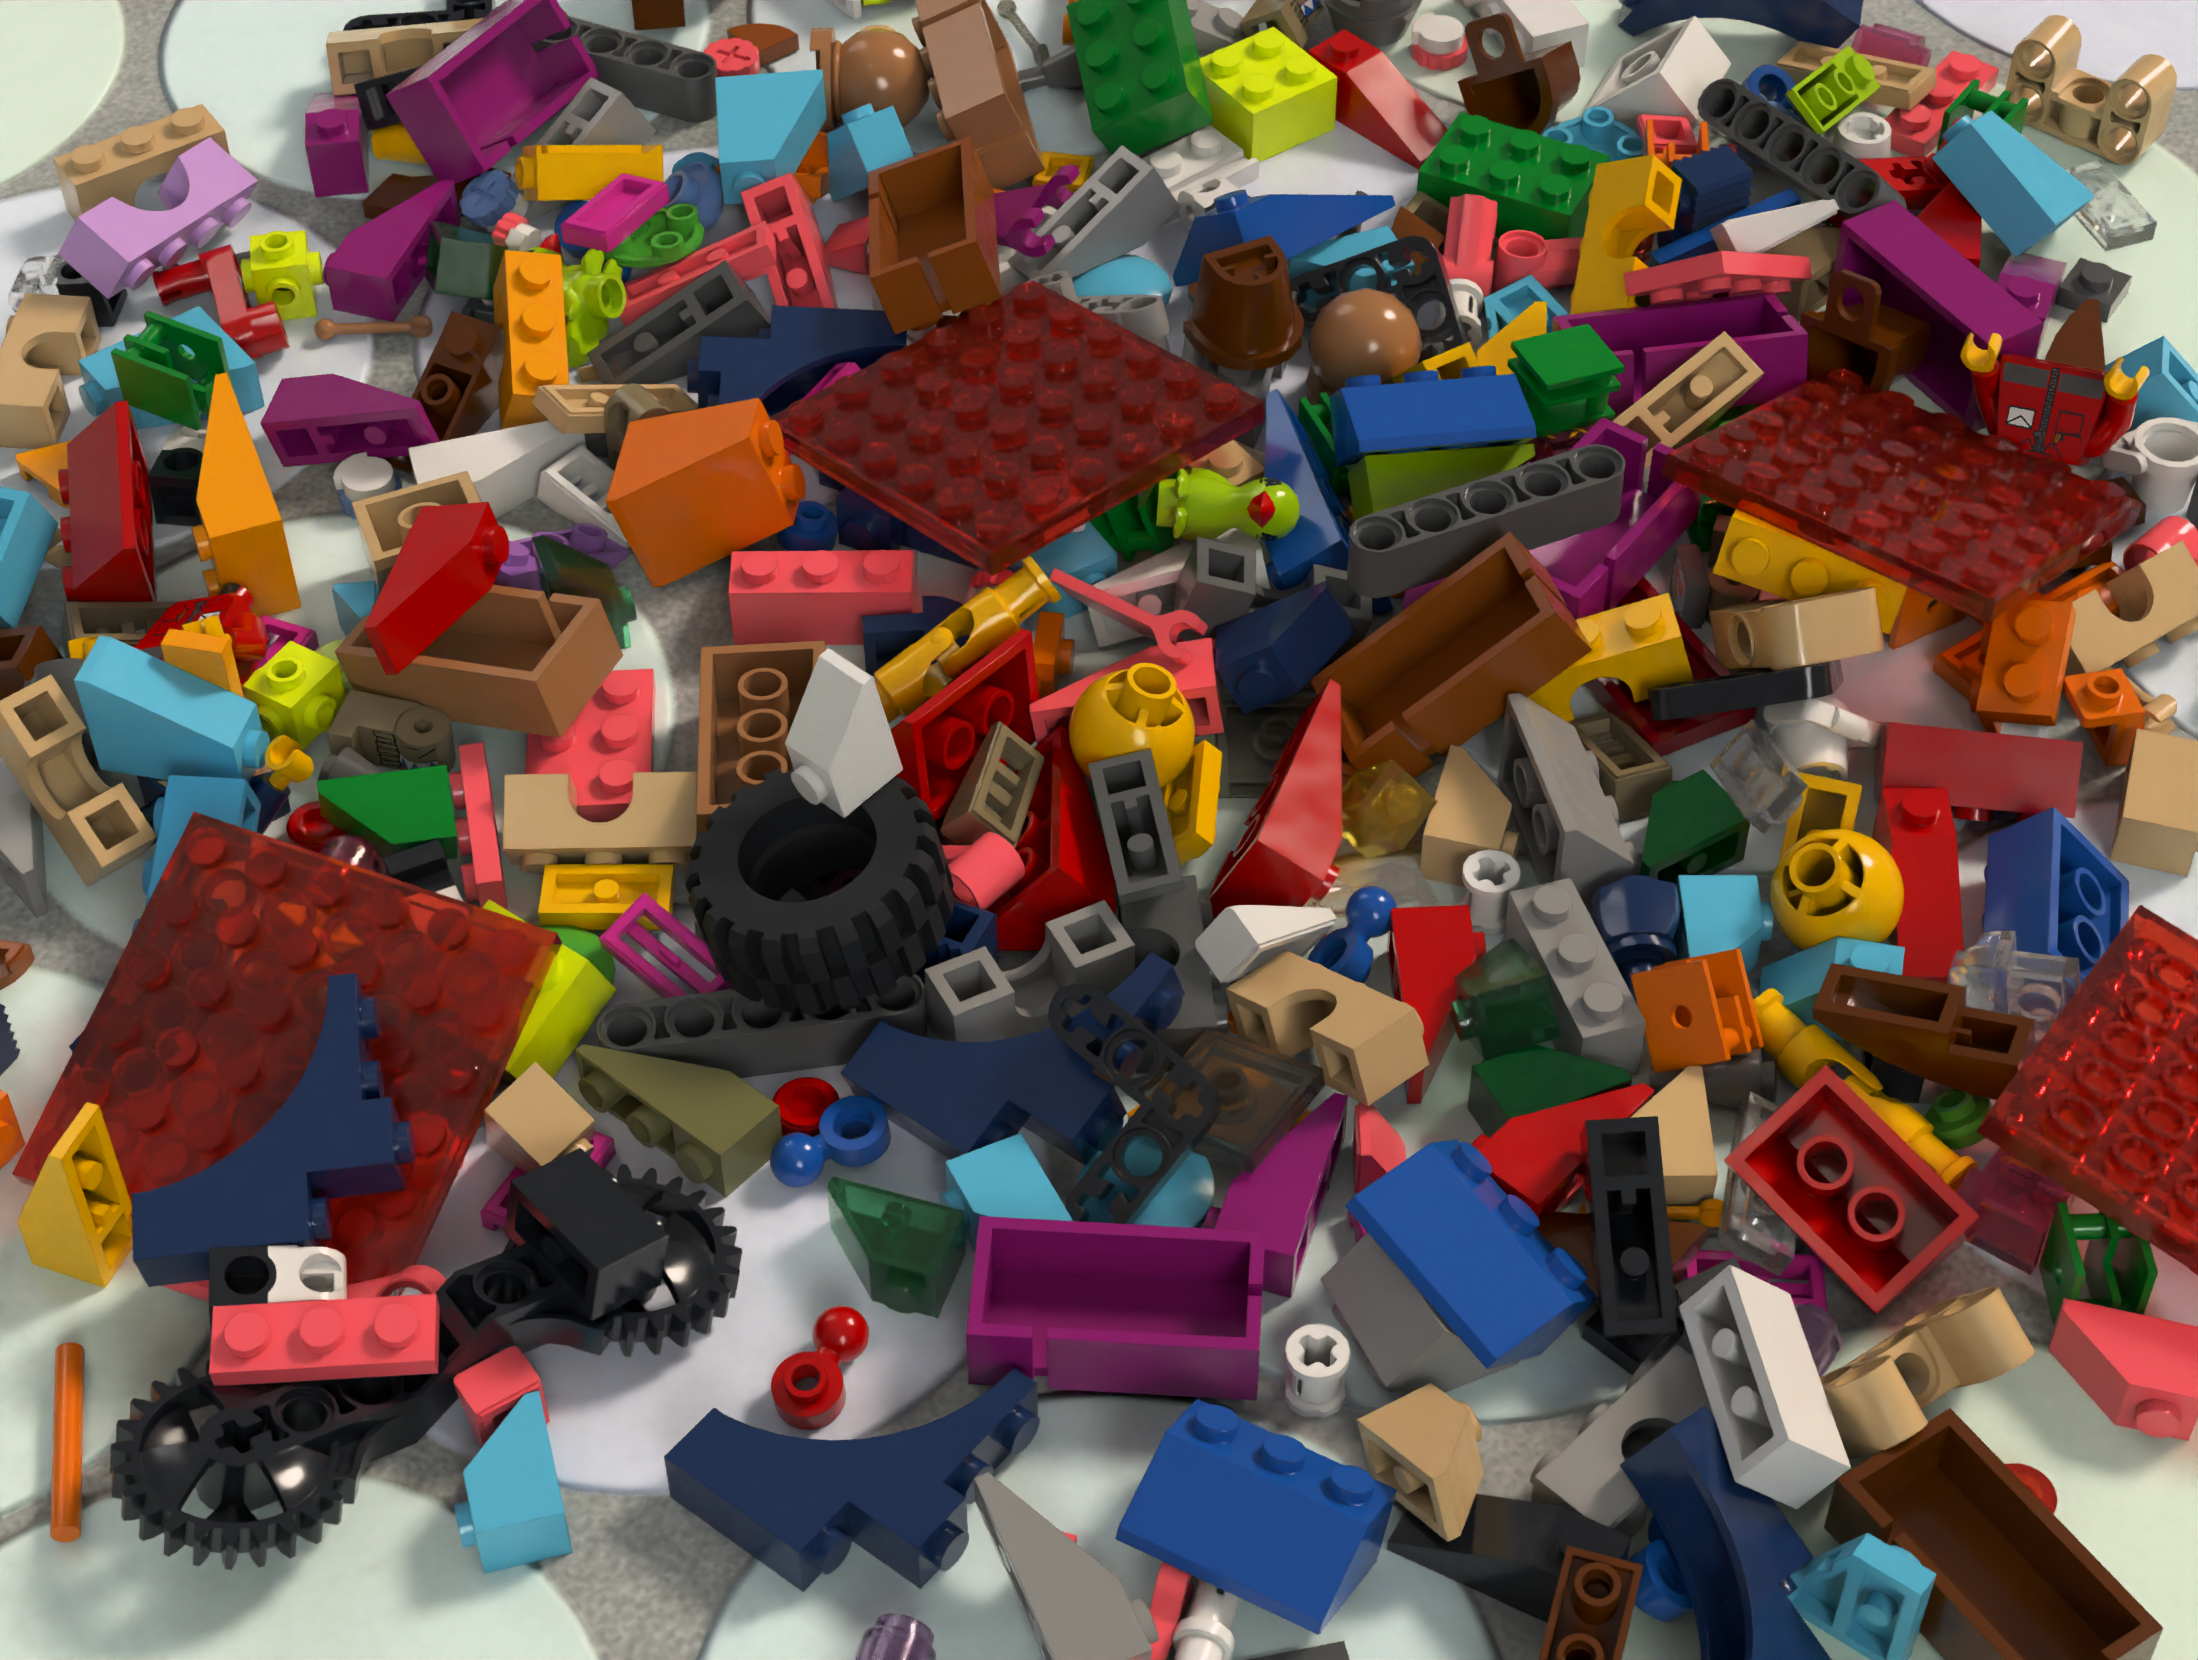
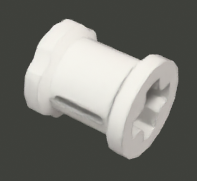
[1433,278,1484,350]
[1460,849,1521,936]
[1284,1324,1351,1418]

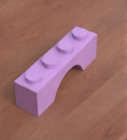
[58,137,258,299]

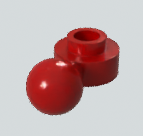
[771,1306,869,1430]

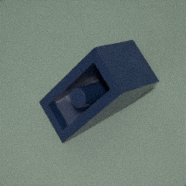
[1215,580,1354,714]

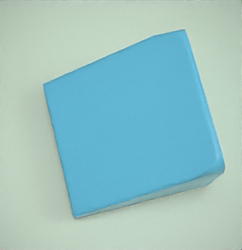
[332,581,380,636]

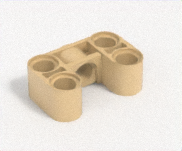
[2005,15,2177,165]
[1709,587,1885,671]
[1820,1286,2035,1459]

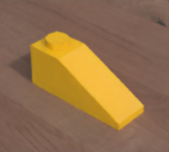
[17,1102,133,1288]

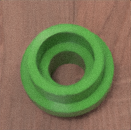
[1925,1088,1993,1149]

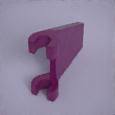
[994,165,1080,258]

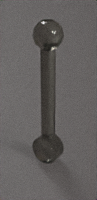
[997,0,1050,66]

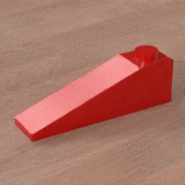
[1204,679,1342,920]
[986,724,1116,951]

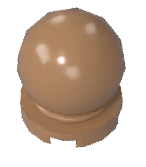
[809,28,931,133]
[1305,288,1422,405]

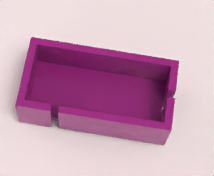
[385,0,601,184]
[1833,200,2044,432]
[1553,292,1808,426]
[1529,417,1706,620]
[966,1216,1265,1401]

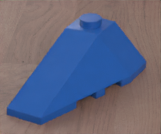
[1173,190,1395,287]
[1264,388,1394,614]

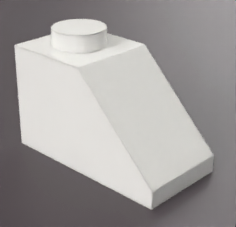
[785,648,903,818]

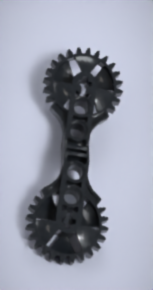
[110,1164,742,1570]

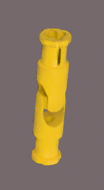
[874,555,1062,724]
[1753,988,1978,1195]

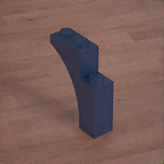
[1618,0,1863,49]
[1620,1405,1832,1660]

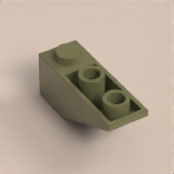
[575,1044,782,1198]

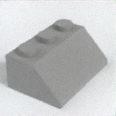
[1498,692,1639,913]

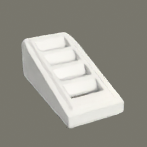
[1710,199,1839,253]
[537,444,630,548]
[1195,905,1337,983]

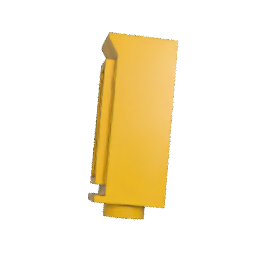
[515,145,664,201]

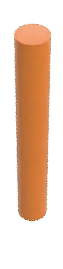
[50,1342,85,1542]

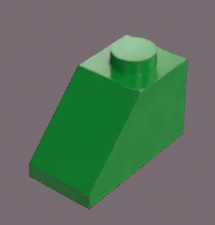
[317,765,457,859]

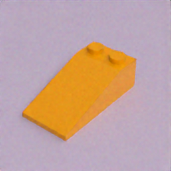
[191,372,301,618]

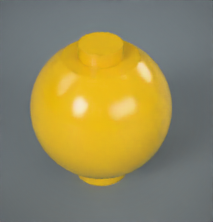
[1069,663,1195,788]
[1770,829,1904,950]

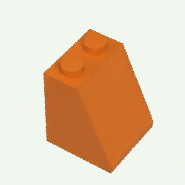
[605,398,806,588]

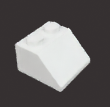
[1582,16,1732,136]

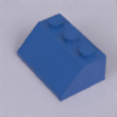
[1329,366,1537,466]
[1979,807,2129,1032]
[1345,1140,1598,1369]
[1115,1399,1397,1635]

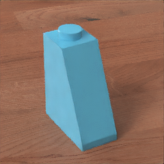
[715,69,827,205]
[1932,110,2095,258]
[78,306,265,430]
[74,635,270,783]

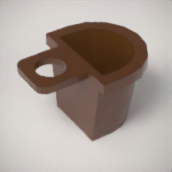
[1457,12,1580,135]
[1183,235,1305,371]
[1800,269,1932,413]

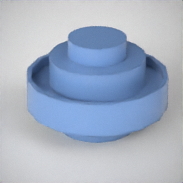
[662,162,723,231]

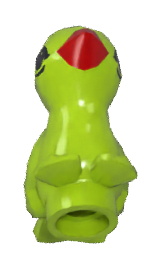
[524,233,626,368]
[1156,468,1300,542]

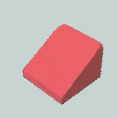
[1635,114,1697,155]
[825,216,869,275]
[1352,1102,1406,1194]
[454,1346,550,1449]

